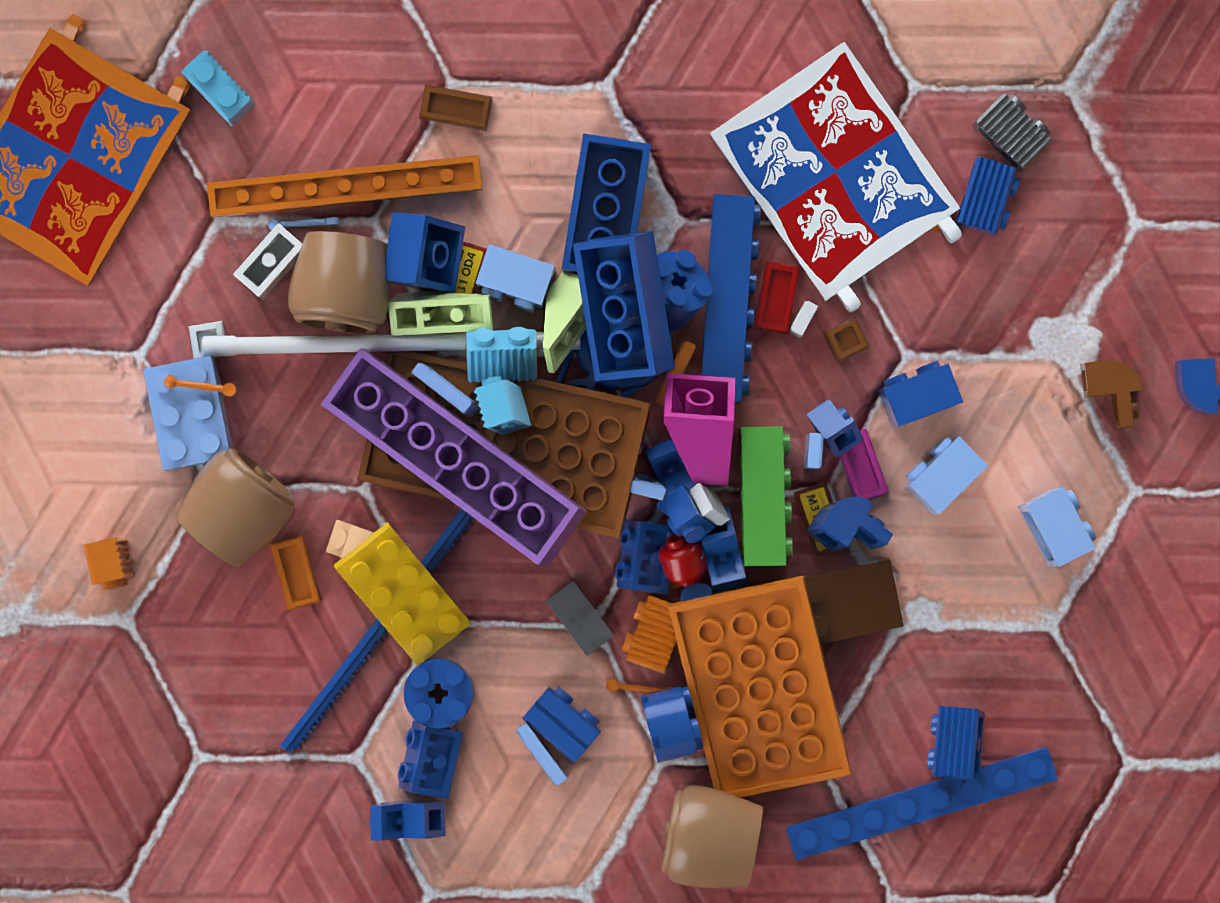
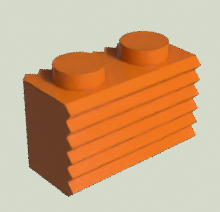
[83,538,135,590]
[621,595,676,674]

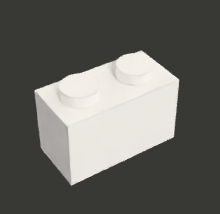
[233,223,302,300]

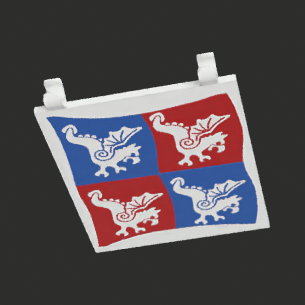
[710,42,962,312]

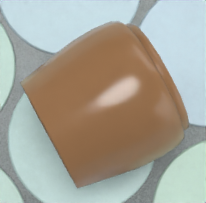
[288,231,390,333]
[175,448,295,568]
[661,785,763,888]

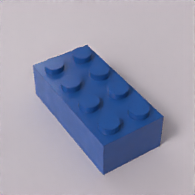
[562,133,651,275]
[573,231,675,381]

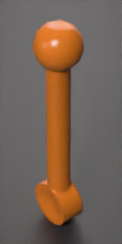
[164,375,236,397]
[606,678,674,694]

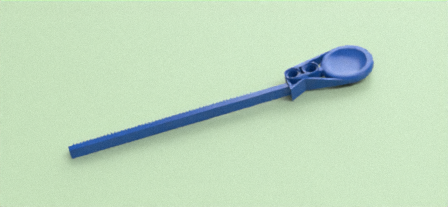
[280,329,672,754]

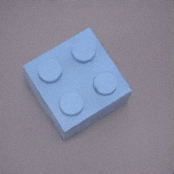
[476,244,556,313]
[904,436,988,515]
[1018,487,1096,567]

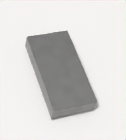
[546,581,614,656]

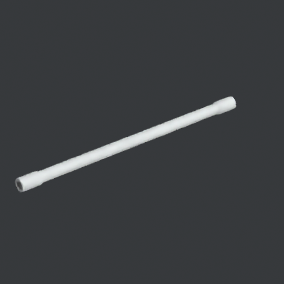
[202,331,581,357]

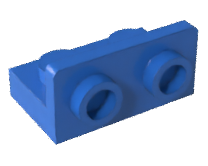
[615,520,675,595]
[398,721,463,799]

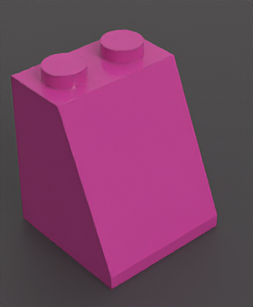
[664,373,735,486]

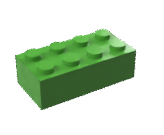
[739,426,793,566]

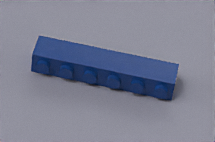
[701,194,761,403]

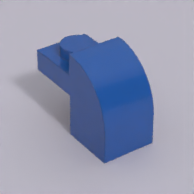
[1175,358,1220,414]
[645,439,697,497]
[806,497,893,552]
[701,507,747,593]
[369,801,446,841]

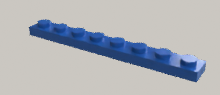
[786,747,1058,861]

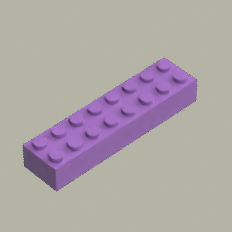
[321,348,588,568]

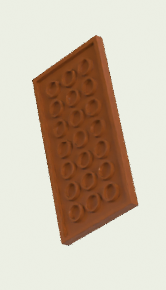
[357,351,652,539]

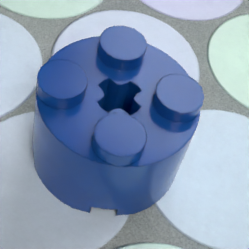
[657,250,713,331]
[404,658,474,728]
[640,686,704,763]

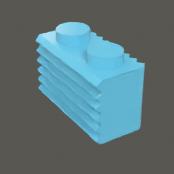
[181,51,254,126]
[466,327,537,383]
[474,376,531,435]

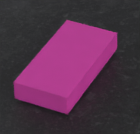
[839,428,889,500]

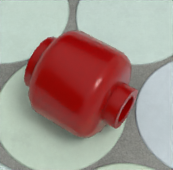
[659,534,708,586]

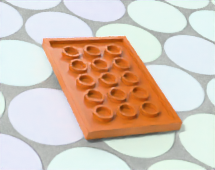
[668,575,852,797]

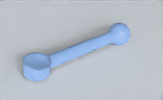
[268,217,339,230]

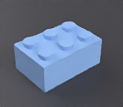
[143,356,233,471]

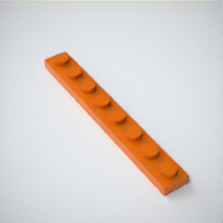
[207,155,483,218]

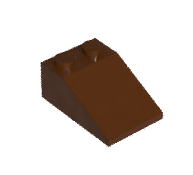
[804,559,904,644]

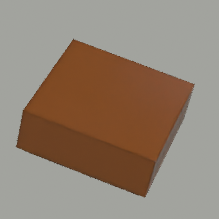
[824,317,869,362]

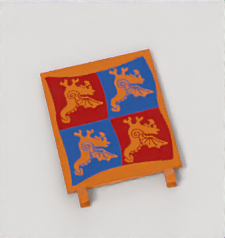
[0,14,191,286]

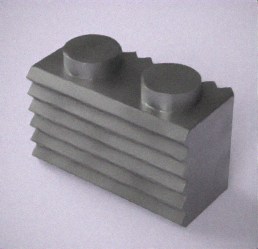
[972,93,1052,173]

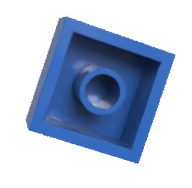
[385,212,466,293]
[878,360,963,429]

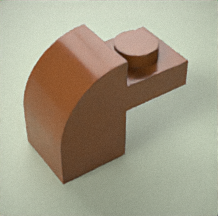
[1080,360,1143,429]

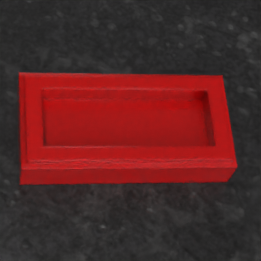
[754,261,800,334]

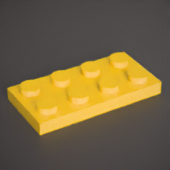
[334,522,471,666]

